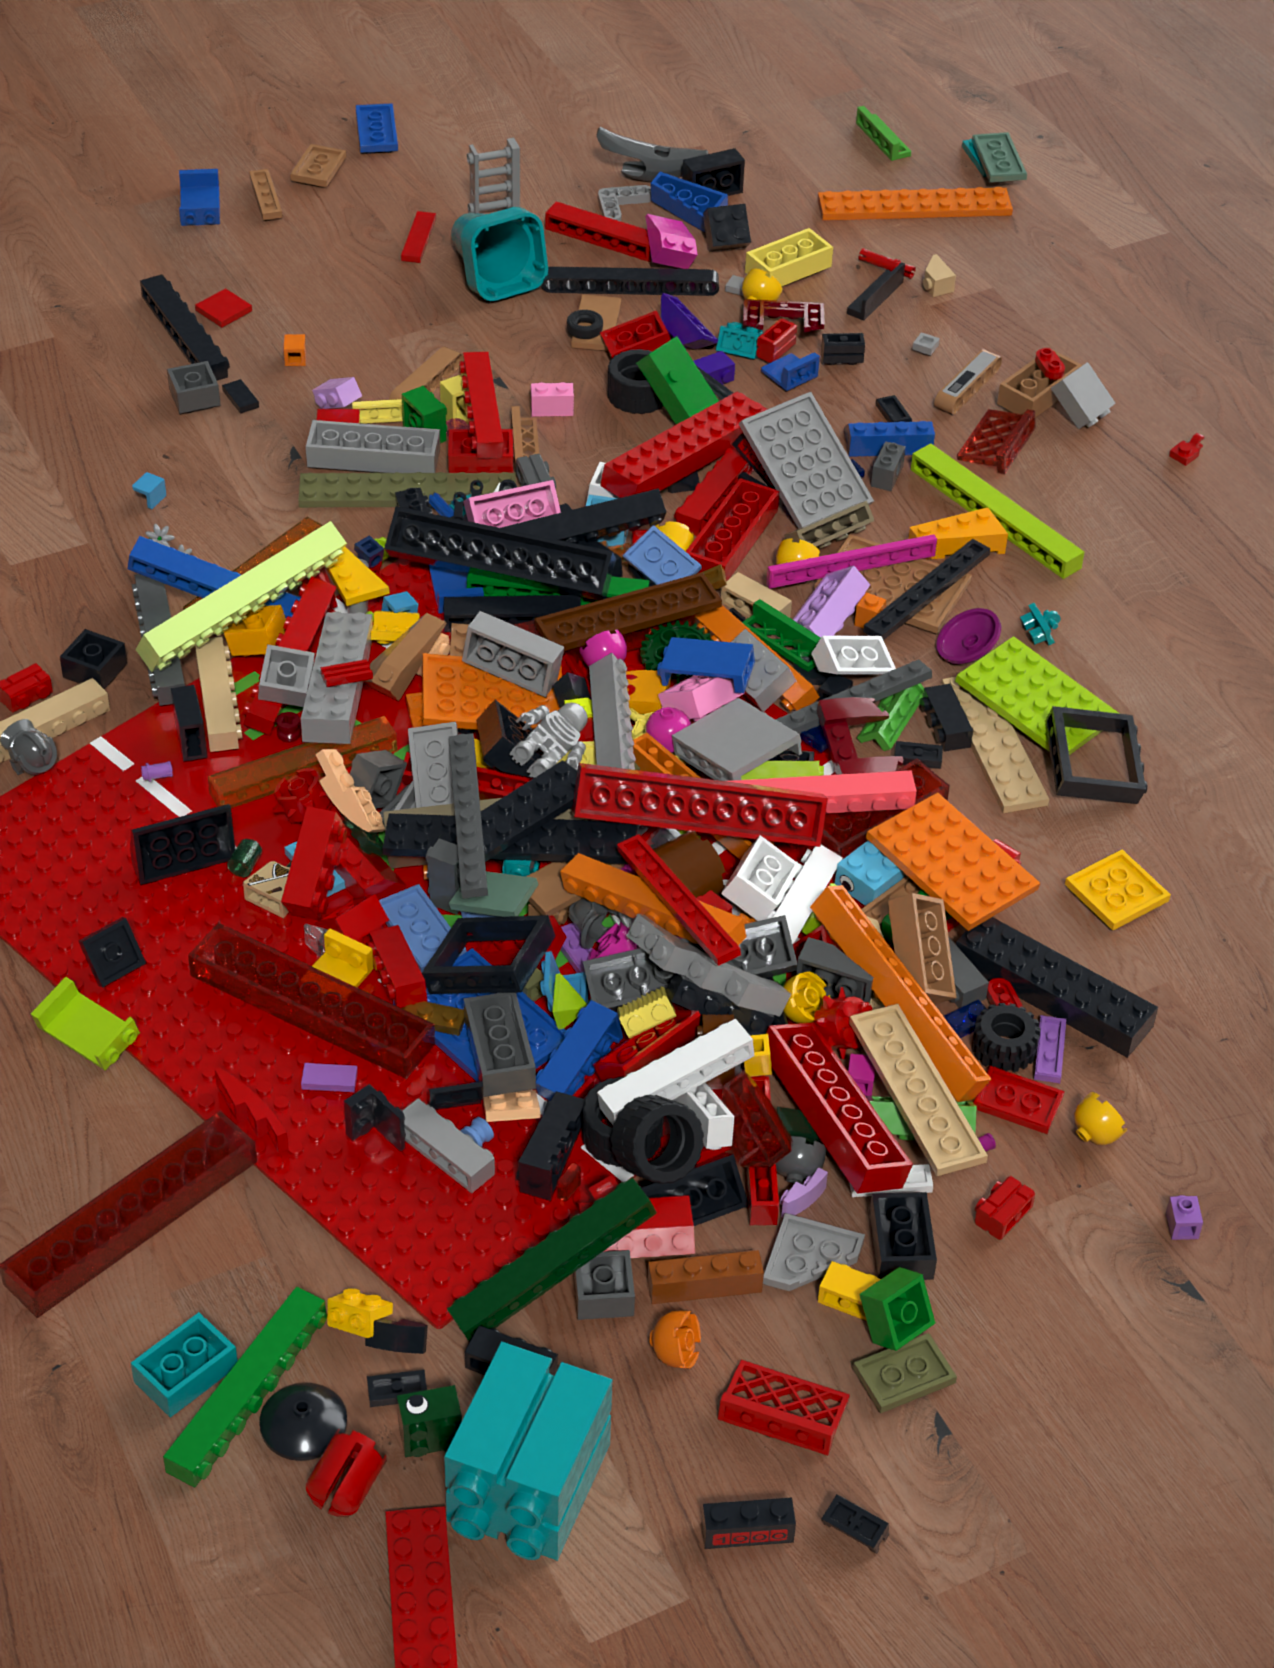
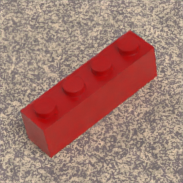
[366,925,428,1009]

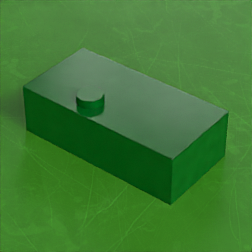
[636,336,719,425]

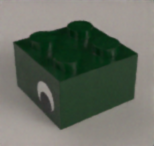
[397,1385,462,1458]

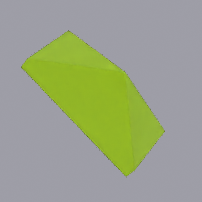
[552,973,588,1030]

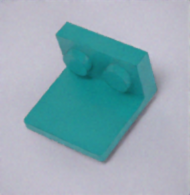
[716,322,764,359]

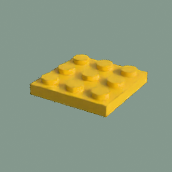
[1065,849,1171,930]

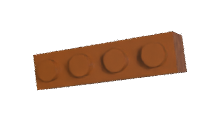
[647,1250,764,1304]

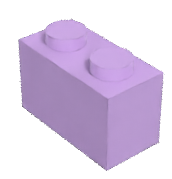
[312,377,362,409]

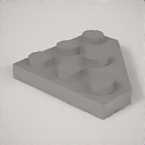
[763,1213,865,1291]

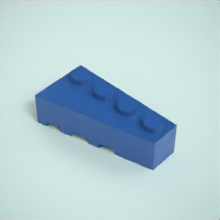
[651,172,728,233]
[536,1000,623,1101]

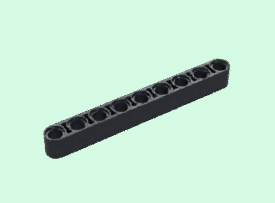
[542,267,719,296]

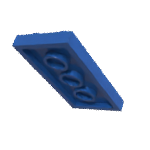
[355,103,398,153]

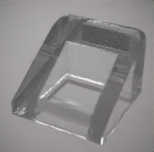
[304,924,328,957]

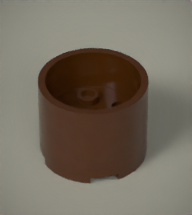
[635,831,725,898]

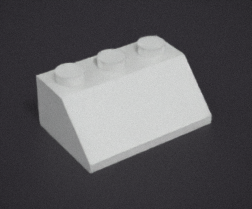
[811,636,896,674]

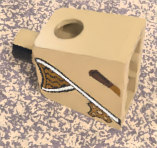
[243,861,292,918]

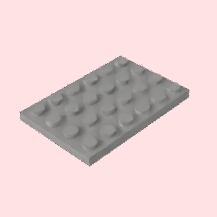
[739,392,874,529]

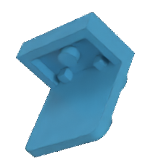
[540,951,589,1019]

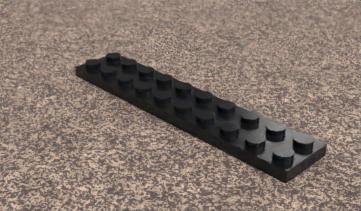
[383,813,637,864]

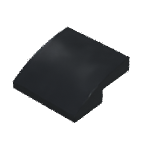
[427,1081,484,1110]

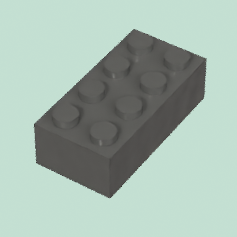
[464,993,536,1097]

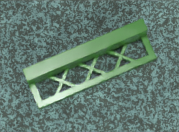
[856,106,912,161]
[857,683,924,751]

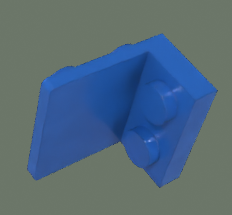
[761,352,820,391]

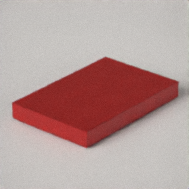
[973,1066,1065,1135]

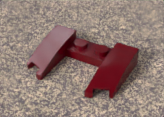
[743,299,825,332]
[816,697,903,775]

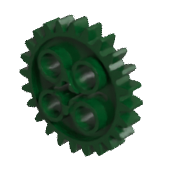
[640,620,714,684]

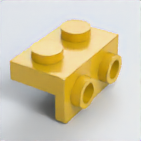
[371,611,420,644]
[327,1289,393,1338]

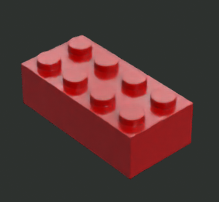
[281,806,347,921]

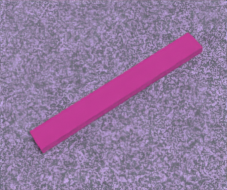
[766,534,937,589]

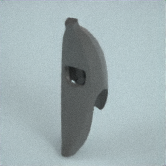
[596,126,709,181]

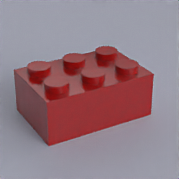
[448,429,513,473]

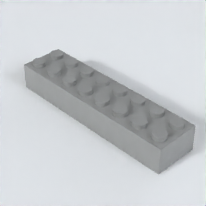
[301,611,373,744]

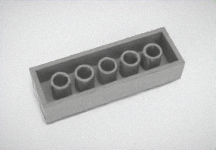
[306,420,440,473]

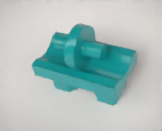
[1020,603,1061,645]

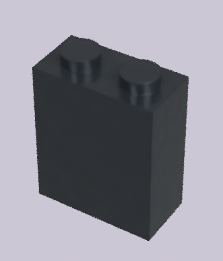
[171,685,207,761]

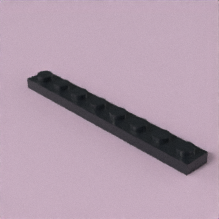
[863,539,990,640]

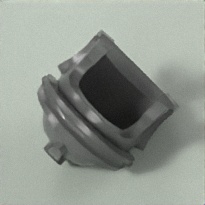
[0,719,57,775]
[568,898,620,949]

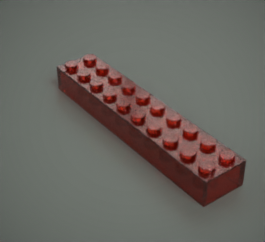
[188,923,435,1079]
[0,1111,257,1318]

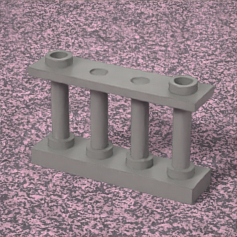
[467,138,520,213]

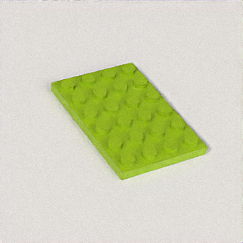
[955,636,1120,755]

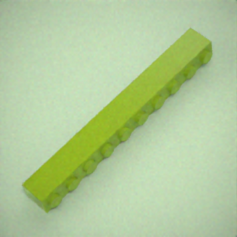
[911,444,1085,579]

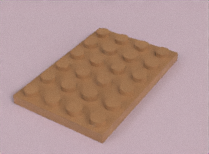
[814,534,972,634]

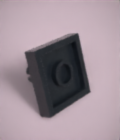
[78,917,146,987]

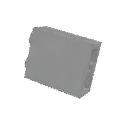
[1051,362,1116,429]

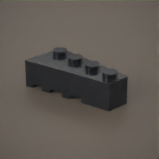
[516,1091,584,1201]

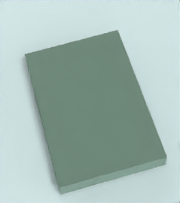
[449,871,539,917]

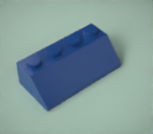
[844,421,935,457]

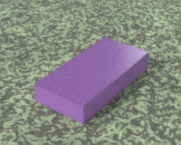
[301,1063,358,1092]

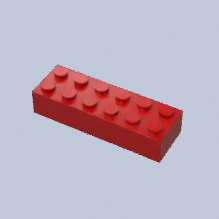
[686,478,780,581]

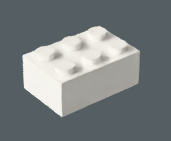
[721,835,800,921]

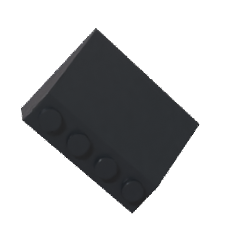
[476,700,544,778]
[130,804,236,885]

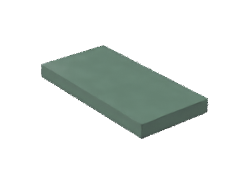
[972,132,1027,182]

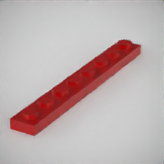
[617,834,741,966]

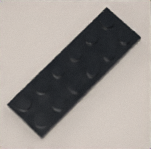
[450,760,577,862]

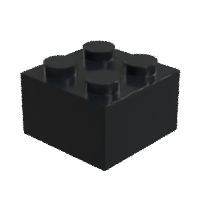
[703,204,751,252]
[60,629,127,689]

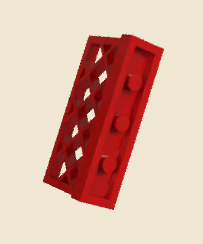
[718,1360,850,1456]

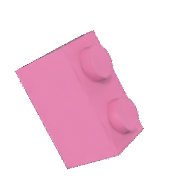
[530,382,574,417]

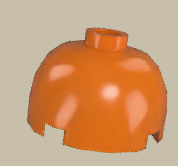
[649,1311,701,1369]

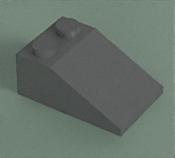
[796,937,873,1004]

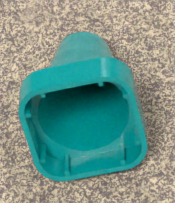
[451,207,548,301]

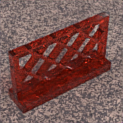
[957,409,1036,474]

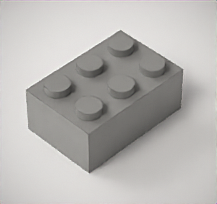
[731,629,797,712]

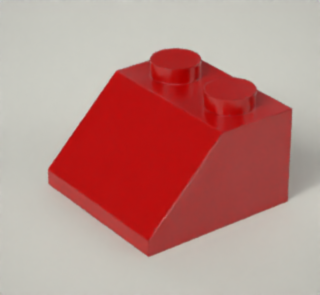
[315,894,389,943]

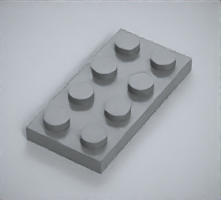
[408,722,458,808]

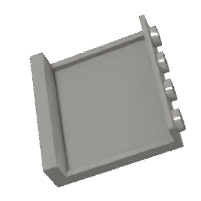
[672,698,802,781]

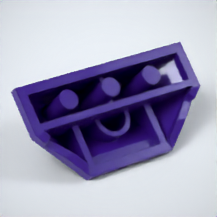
[661,293,718,350]

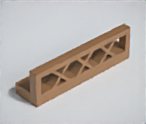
[511,406,539,476]

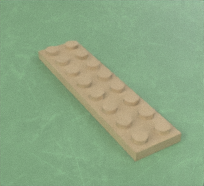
[941,677,1049,813]
[849,1004,988,1176]

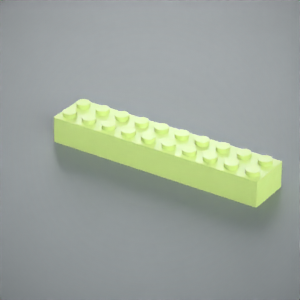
[135,521,347,672]

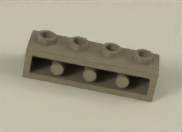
[784,500,875,549]

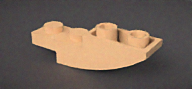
[316,749,385,832]

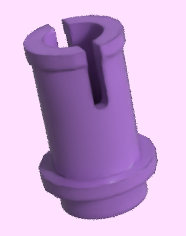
[141,761,173,782]

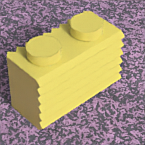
[617,986,676,1038]

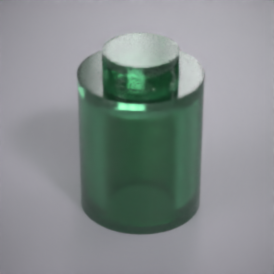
[227,839,262,877]

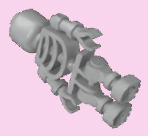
[509,702,588,778]

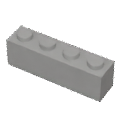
[402,1098,495,1193]

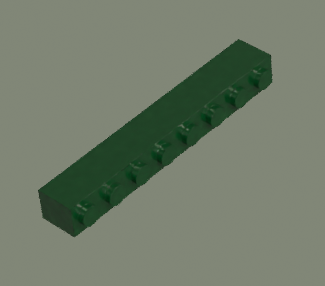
[447,1177,657,1342]

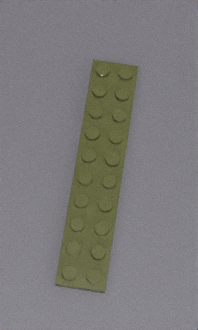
[298,472,516,508]

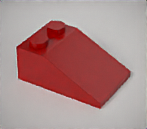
[600,310,670,358]
[476,915,567,973]

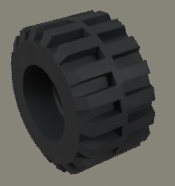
[972,1003,1040,1072]

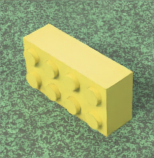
[745,228,833,286]

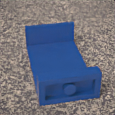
[179,169,220,226]
[428,564,484,613]
[658,637,755,693]

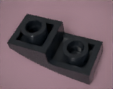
[365,1318,428,1354]

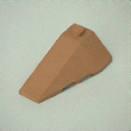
[363,613,447,701]

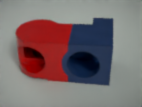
[354,535,384,573]

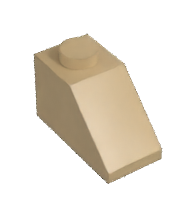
[923,254,956,297]

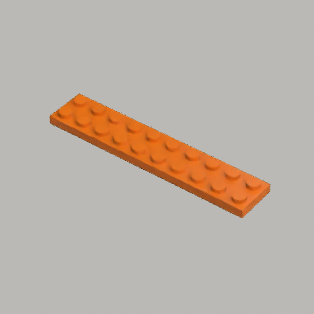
[818,187,1013,220]

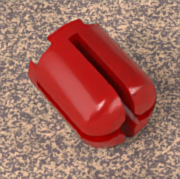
[306,1429,387,1517]

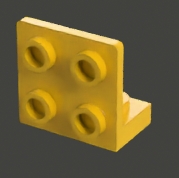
[303,929,373,1001]

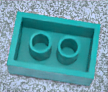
[131,1312,238,1418]

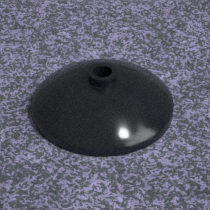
[259,1383,347,1461]

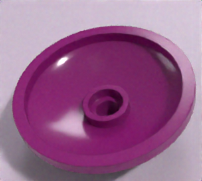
[936,608,1001,664]

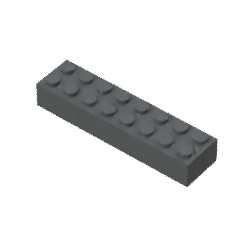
[583,915,798,1012]

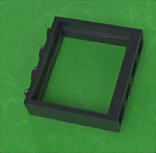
[1045,706,1148,804]
[422,915,556,994]

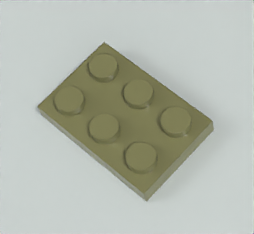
[853,1333,957,1414]

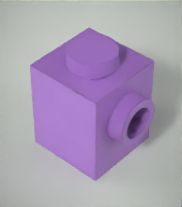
[1166,1195,1203,1240]

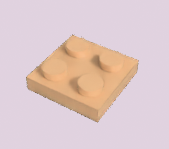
[483,1090,540,1122]

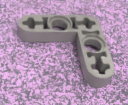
[598,185,651,221]

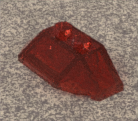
[722,1070,793,1168]

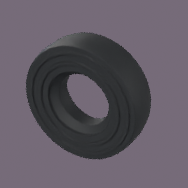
[567,310,603,339]

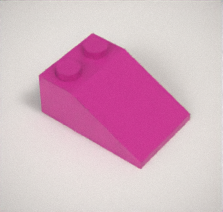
[645,214,698,269]

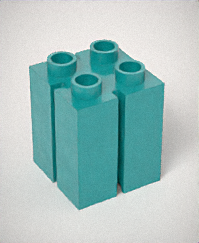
[444,1341,613,1561]

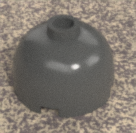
[774,1136,827,1184]

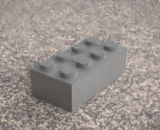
[462,611,564,697]

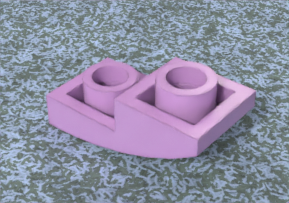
[780,1168,828,1218]

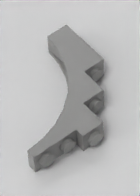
[627,913,791,1017]

